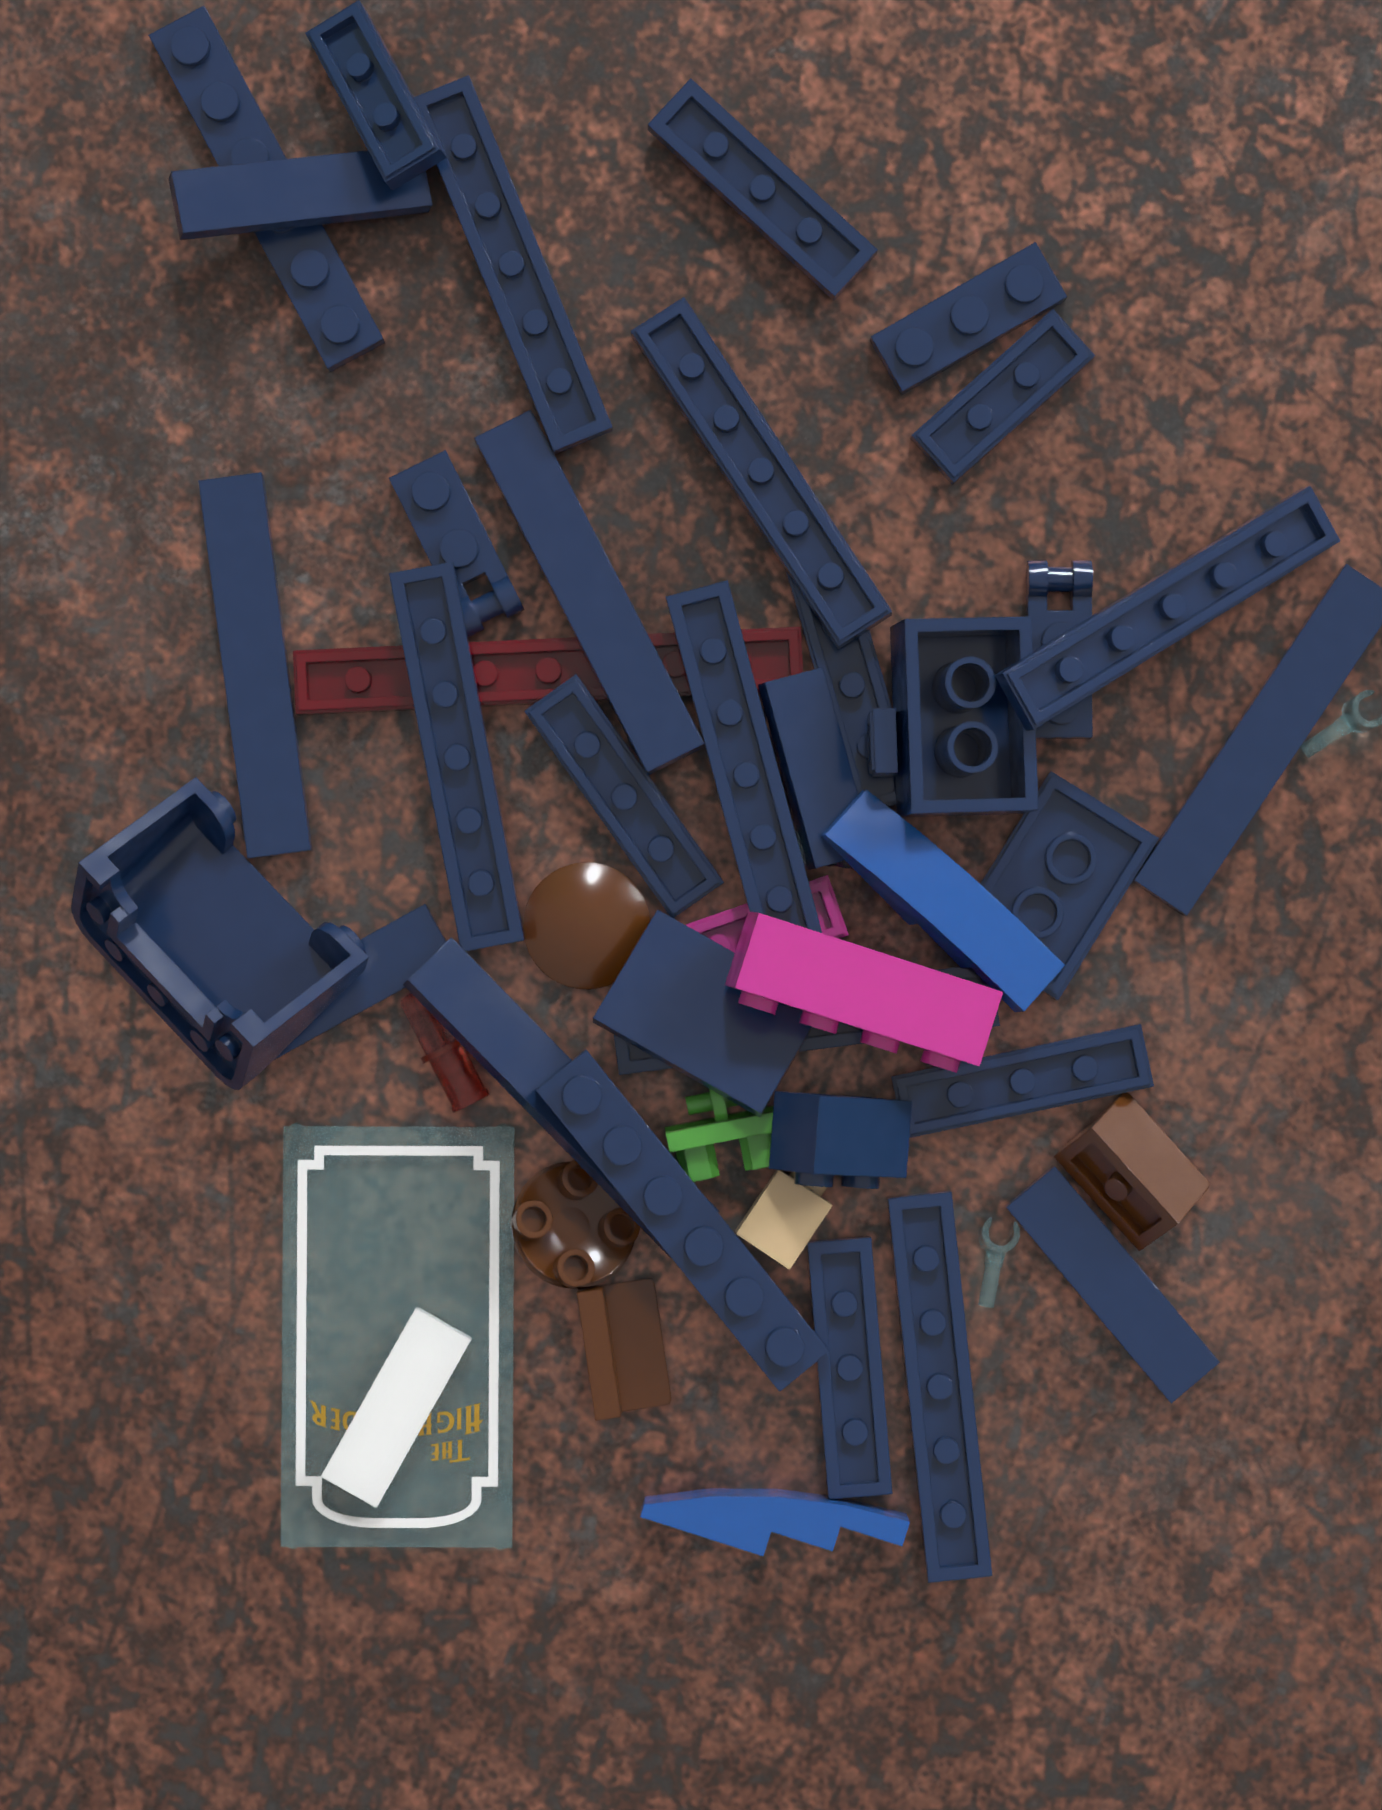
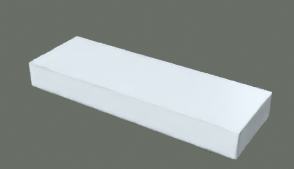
[321,1307,472,1508]

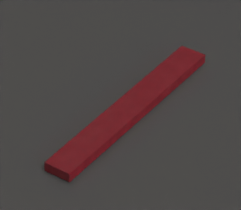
[293,627,803,716]

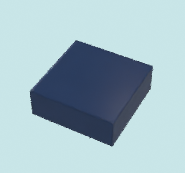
[867,708,898,777]

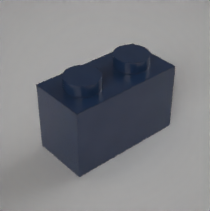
[769,1091,912,1189]

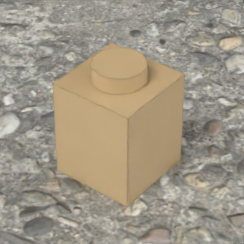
[735,1170,833,1270]

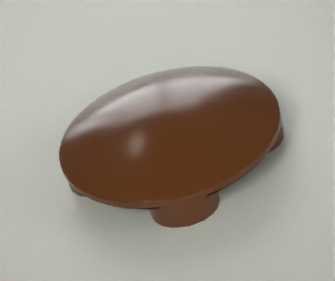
[523,862,650,990]
[511,1160,640,1289]

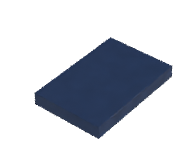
[980,771,1159,1000]
[593,909,813,1117]

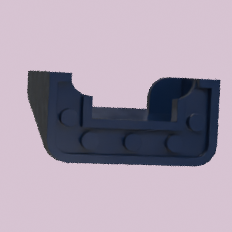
[71,777,369,1090]

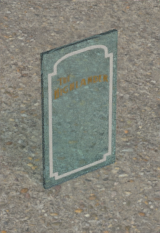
[281,1123,515,1550]

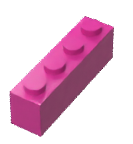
[725,911,1003,1073]

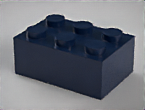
[890,616,1039,818]

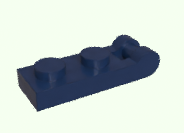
[389,450,525,637]
[1026,560,1093,739]

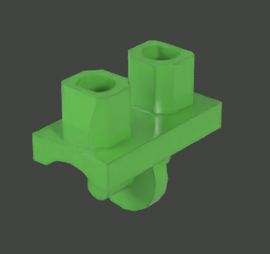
[665,1089,774,1182]

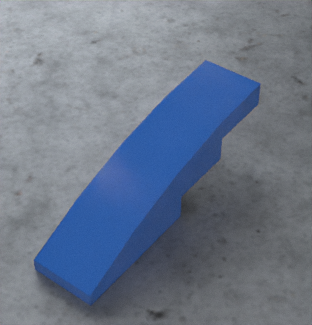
[821,789,1065,1012]
[640,1488,910,1556]

